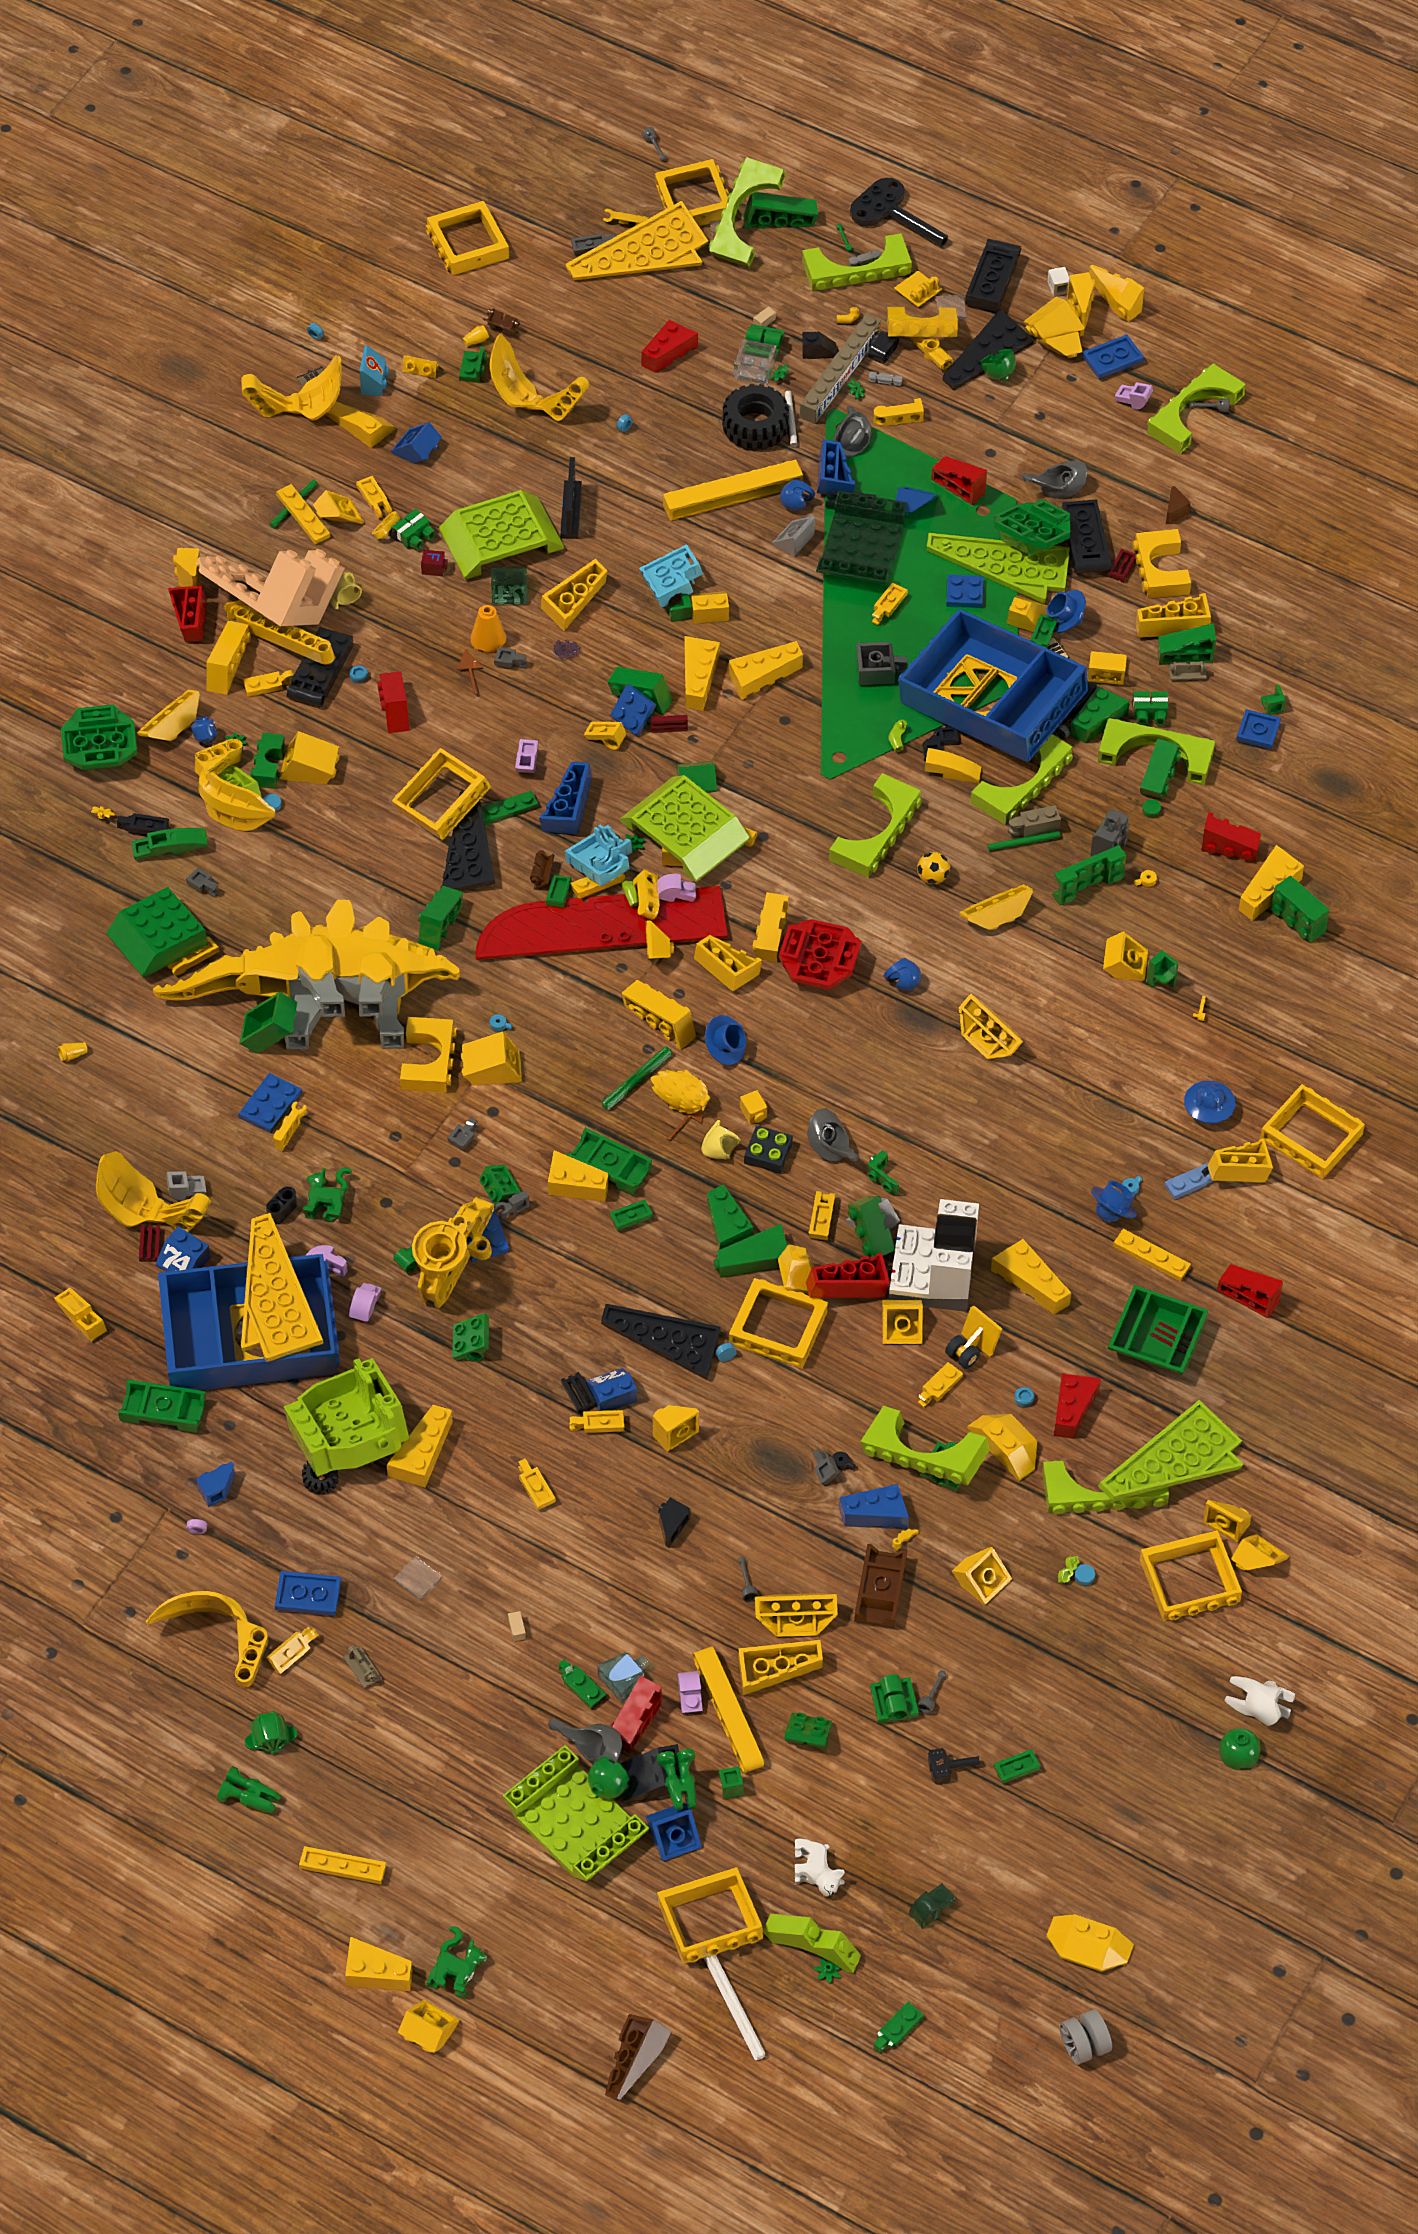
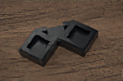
[922,727,959,761]

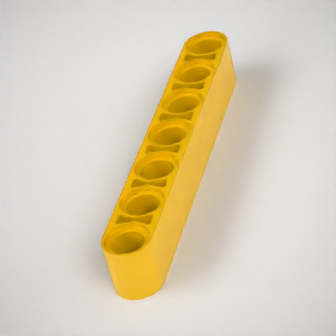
[234,605,335,665]
[692,1646,764,1773]

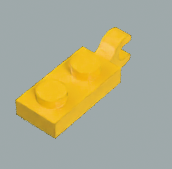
[603,209,651,226]
[872,583,908,625]
[243,670,293,697]
[273,1101,307,1152]
[918,1362,963,1407]
[569,1410,624,1433]
[518,1459,556,1510]
[266,1627,318,1674]

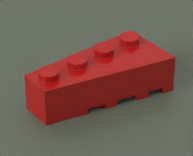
[806,1253,890,1298]

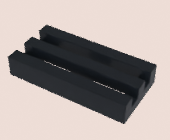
[561,1372,596,1413]

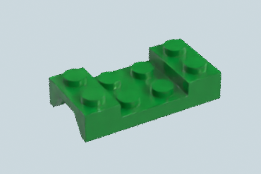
[1052,845,1126,905]
[566,1127,652,1195]
[118,1379,206,1433]

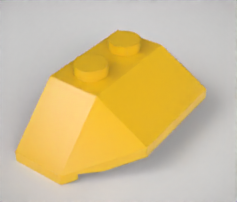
[137,690,200,741]
[959,884,1033,930]
[959,994,1023,1060]
[967,1414,1037,1482]
[755,1593,838,1637]
[1046,1914,1134,1972]

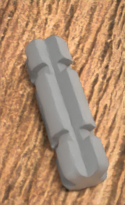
[849,250,881,267]
[868,371,903,386]

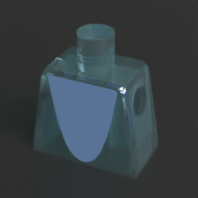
[597,1653,649,1703]

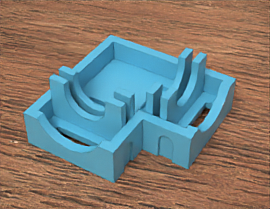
[639,544,703,608]
[565,825,632,886]

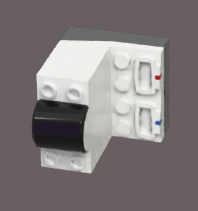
[889,1199,979,1312]

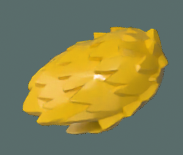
[651,1069,710,1114]

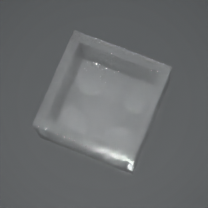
[734,339,776,385]

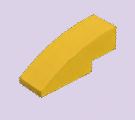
[925,748,982,783]
[54,1288,107,1341]

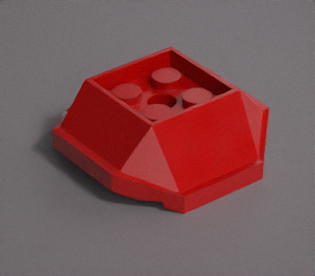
[779,919,862,990]

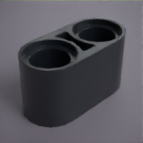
[868,331,899,363]
[266,1186,297,1224]

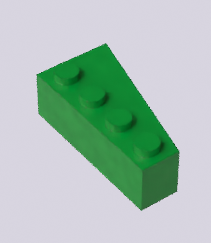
[743,192,818,230]

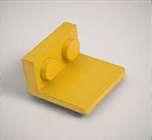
[1088,651,1127,685]

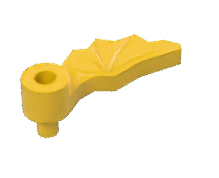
[1193,996,1206,1021]
[892,1529,919,1551]

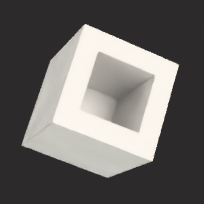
[1047,267,1069,297]

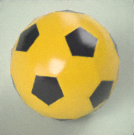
[917,852,950,885]

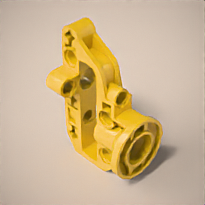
[412,1197,495,1309]

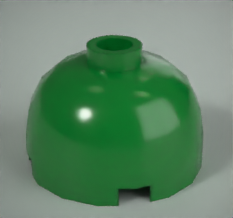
[981,349,1016,381]
[1219,1728,1260,1770]
[587,1757,629,1799]

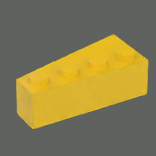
[206,620,251,695]
[684,636,720,711]
[729,641,803,701]
[1239,845,1304,921]
[622,980,696,1050]
[991,1239,1071,1315]

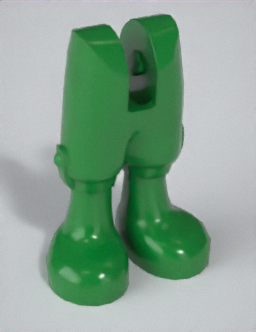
[657,1749,696,1810]
[217,1766,282,1814]

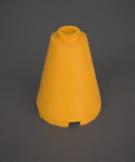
[470,605,506,654]

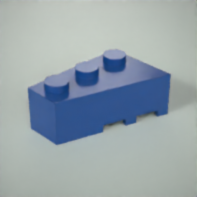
[817,439,855,494]
[839,1484,909,1530]

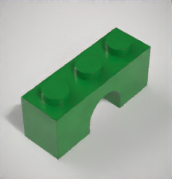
[251,733,285,789]

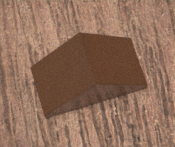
[1166,486,1190,524]

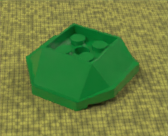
[993,499,1070,556]
[61,704,137,771]

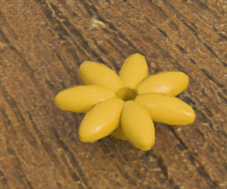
[91,806,115,819]

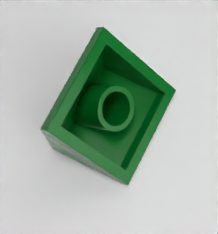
[676,761,717,793]

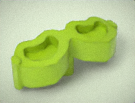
[1058,1556,1079,1583]

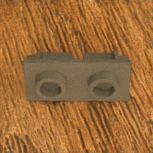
[1169,661,1207,680]
[343,1645,382,1688]

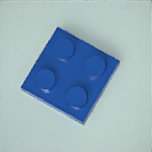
[946,574,983,608]
[610,684,656,735]
[1236,709,1281,749]

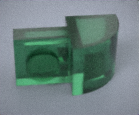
[909,1883,956,1929]

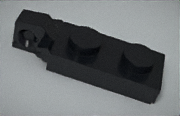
[117,813,170,835]

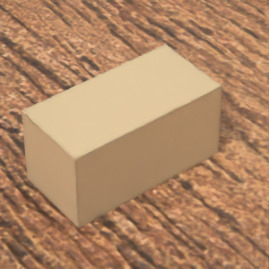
[753,307,776,327]
[508,1611,526,1642]

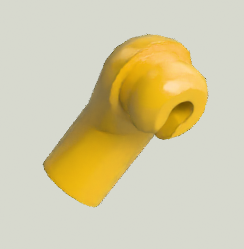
[837,307,860,324]

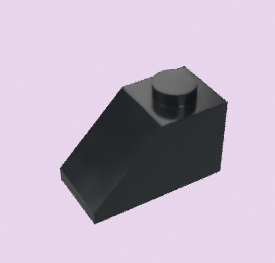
[802,332,837,359]
[658,1497,691,1548]

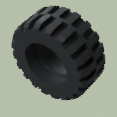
[722,384,789,450]

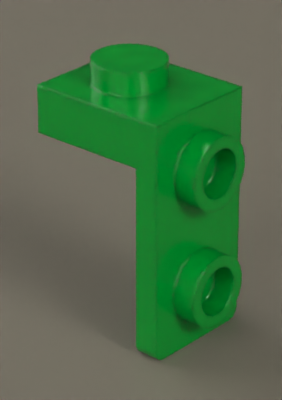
[867,1150,899,1196]

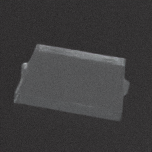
[935,294,967,320]
[394,1556,443,1600]

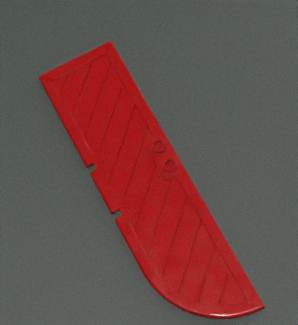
[475,886,728,960]

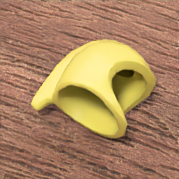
[329,572,362,610]
[701,1120,741,1159]

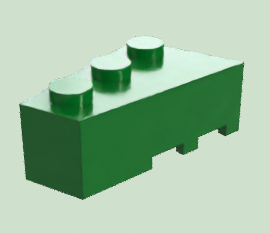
[1157,623,1216,665]
[607,667,673,715]
[1070,686,1130,743]
[1140,739,1181,800]
[418,886,463,951]
[707,1184,753,1250]
[848,1196,895,1258]

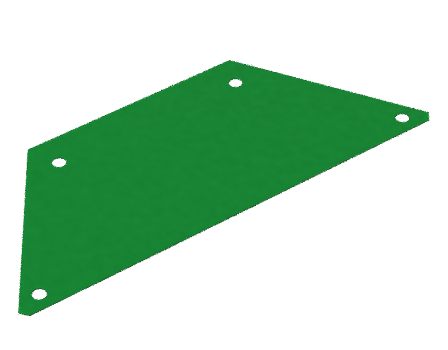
[821,408,1018,780]

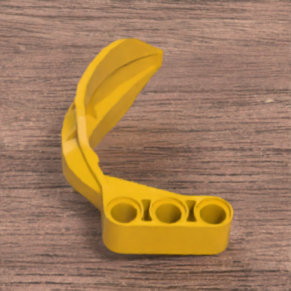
[490,333,589,421]
[241,355,342,421]
[195,739,275,831]
[96,1151,211,1232]
[146,1591,268,1688]

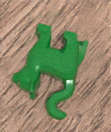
[303,1167,352,1222]
[427,1926,487,1999]

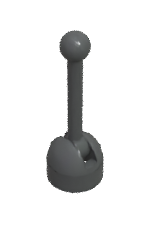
[642,127,667,162]
[1187,398,1229,413]
[1054,716,1076,740]
[738,1557,759,1602]
[917,1671,946,1714]

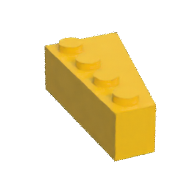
[541,559,607,631]
[1136,593,1211,638]
[387,1405,453,1488]
[738,1640,823,1696]

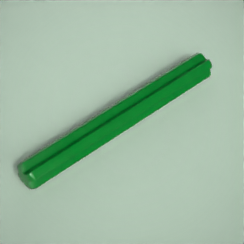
[602,1046,672,1110]

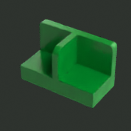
[1146,950,1179,987]

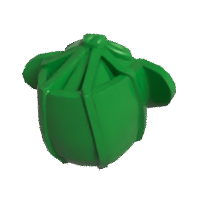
[244,1711,298,1754]

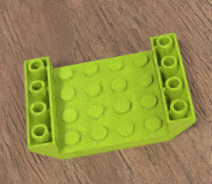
[439,490,564,580]
[620,775,750,882]
[503,1745,649,1881]

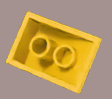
[1067,272,1095,336]

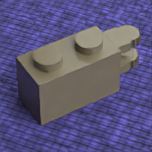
[1008,805,1061,837]

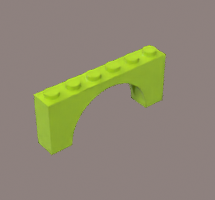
[709,157,786,268]
[802,233,912,291]
[1147,364,1246,454]
[1097,718,1215,785]
[970,734,1073,825]
[829,773,922,878]
[860,1406,990,1486]
[1042,1461,1169,1515]

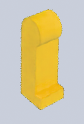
[873,398,924,426]
[633,869,659,920]

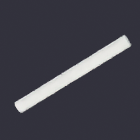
[785,391,798,447]

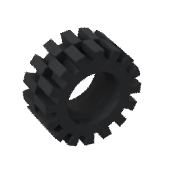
[302,1460,339,1495]

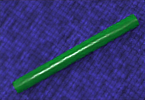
[269,479,318,529]
[987,831,1060,851]

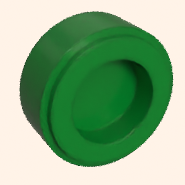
[1142,799,1161,818]

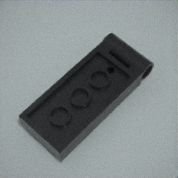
[965,238,1021,312]
[1062,499,1111,574]
[286,627,354,707]

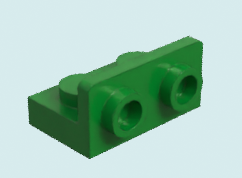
[459,346,487,383]
[479,1164,521,1206]

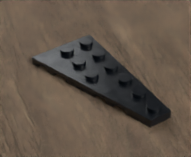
[942,308,1033,390]
[440,791,495,891]
[601,1304,721,1380]

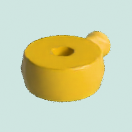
[1134,870,1157,887]

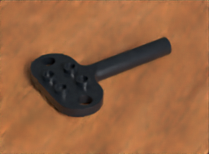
[850,178,948,247]

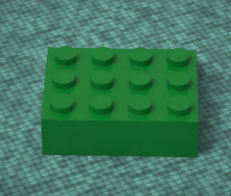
[106,887,208,978]
[1108,1285,1208,1374]

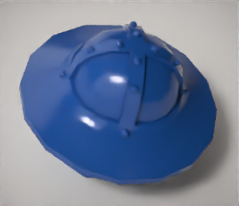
[1046,590,1086,633]
[705,1015,746,1065]
[1184,1081,1235,1124]
[1091,1180,1137,1222]

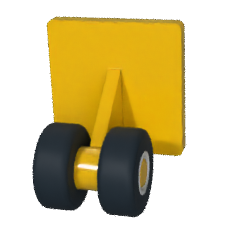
[945,1306,1002,1369]

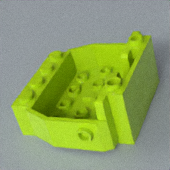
[284,1358,410,1477]

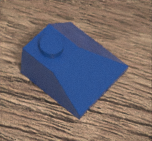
[894,486,938,515]

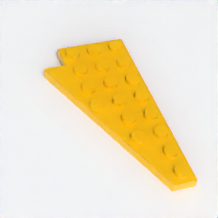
[565,201,708,280]
[241,1213,323,1362]

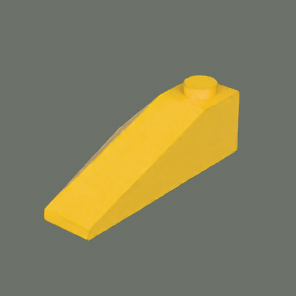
[1089,265,1144,322]
[325,401,396,448]

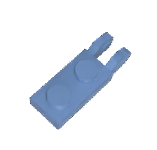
[1164,1163,1213,1200]

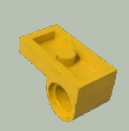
[584,722,627,750]

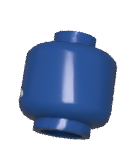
[191,716,218,744]

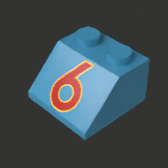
[360,345,389,396]

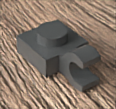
[494,647,528,668]
[186,868,219,897]
[447,1117,478,1150]
[495,1191,530,1219]
[813,1449,840,1485]

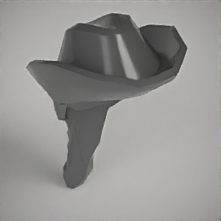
[833,406,872,457]
[1021,460,1088,498]
[807,1108,860,1161]
[548,1719,622,1765]

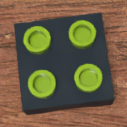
[744,1125,793,1174]

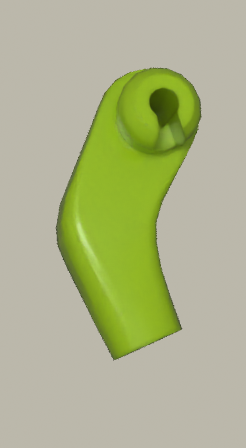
[888,720,907,752]
[622,881,639,907]

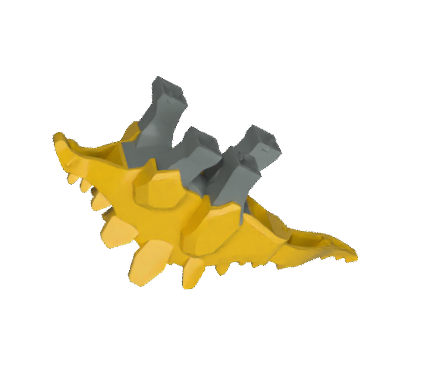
[153,900,460,1049]

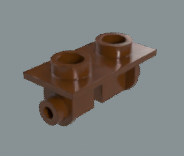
[483,308,520,335]
[530,850,555,890]

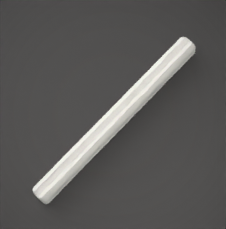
[704,1955,765,2060]

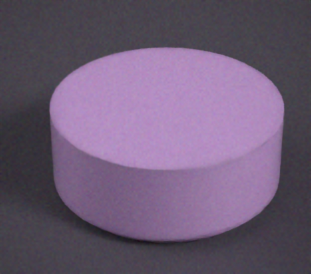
[186,1519,207,1534]

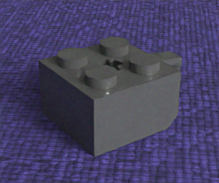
[856,642,908,685]
[1090,810,1130,857]

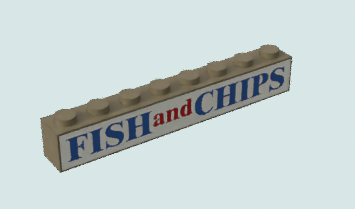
[800,314,881,424]

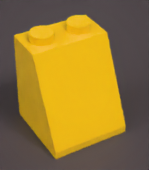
[1023,297,1085,339]
[279,731,340,784]
[461,1032,522,1085]

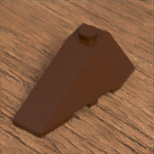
[605,2014,671,2100]

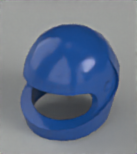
[780,480,815,511]
[883,958,921,991]

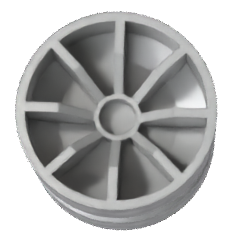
[1059,2009,1112,2065]

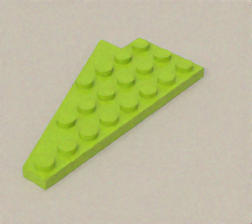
[927,533,1070,604]
[1098,1400,1243,1500]

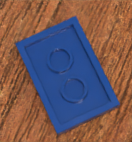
[1082,334,1144,379]
[238,1073,302,1133]
[455,1202,509,1262]
[274,1571,342,1616]

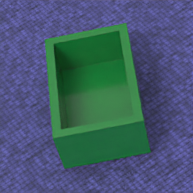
[1271,875,1330,943]
[239,992,297,1054]

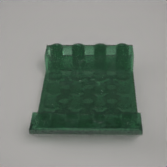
[816,491,908,584]

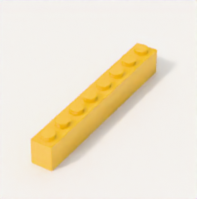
[663,460,803,521]

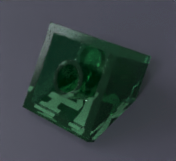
[491,566,528,604]

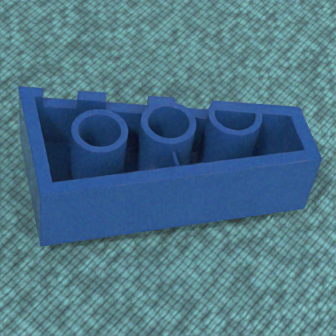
[539,762,593,834]

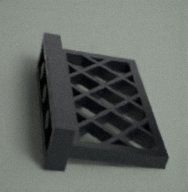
[560,457,582,539]

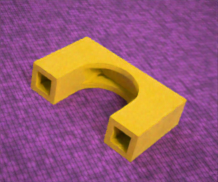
[887,307,958,337]
[1132,529,1191,599]
[400,1017,457,1093]

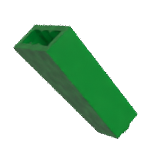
[713,1224,787,1278]

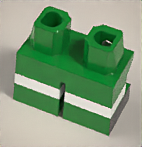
[391,509,435,550]
[1132,691,1168,725]

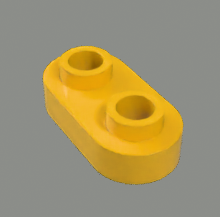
[372,511,401,540]

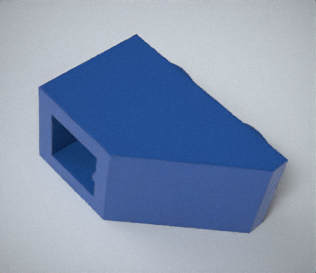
[196,1462,235,1507]

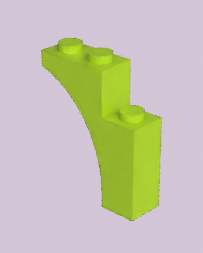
[763,1914,861,1973]

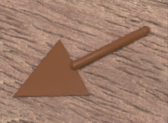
[457,649,484,695]
[667,1110,704,1141]

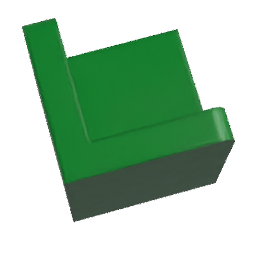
[668,594,692,622]
[1261,685,1286,715]
[719,1766,744,1799]

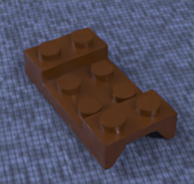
[854,1544,908,1628]

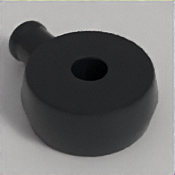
[832,1451,856,1470]

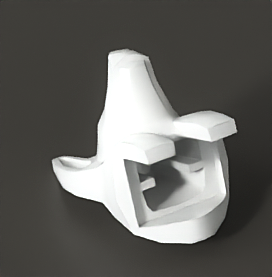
[1225,1676,1295,1726]

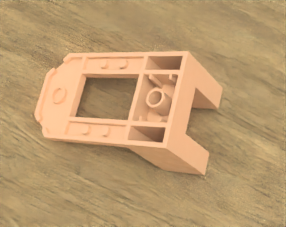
[196,549,345,626]

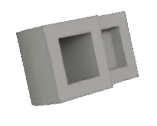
[166,1171,206,1201]

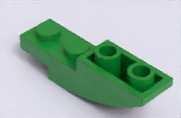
[131,828,209,861]

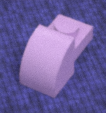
[1115,382,1153,410]
[515,739,538,773]
[657,874,696,902]
[306,1245,348,1277]
[349,1283,382,1322]
[677,1671,703,1714]

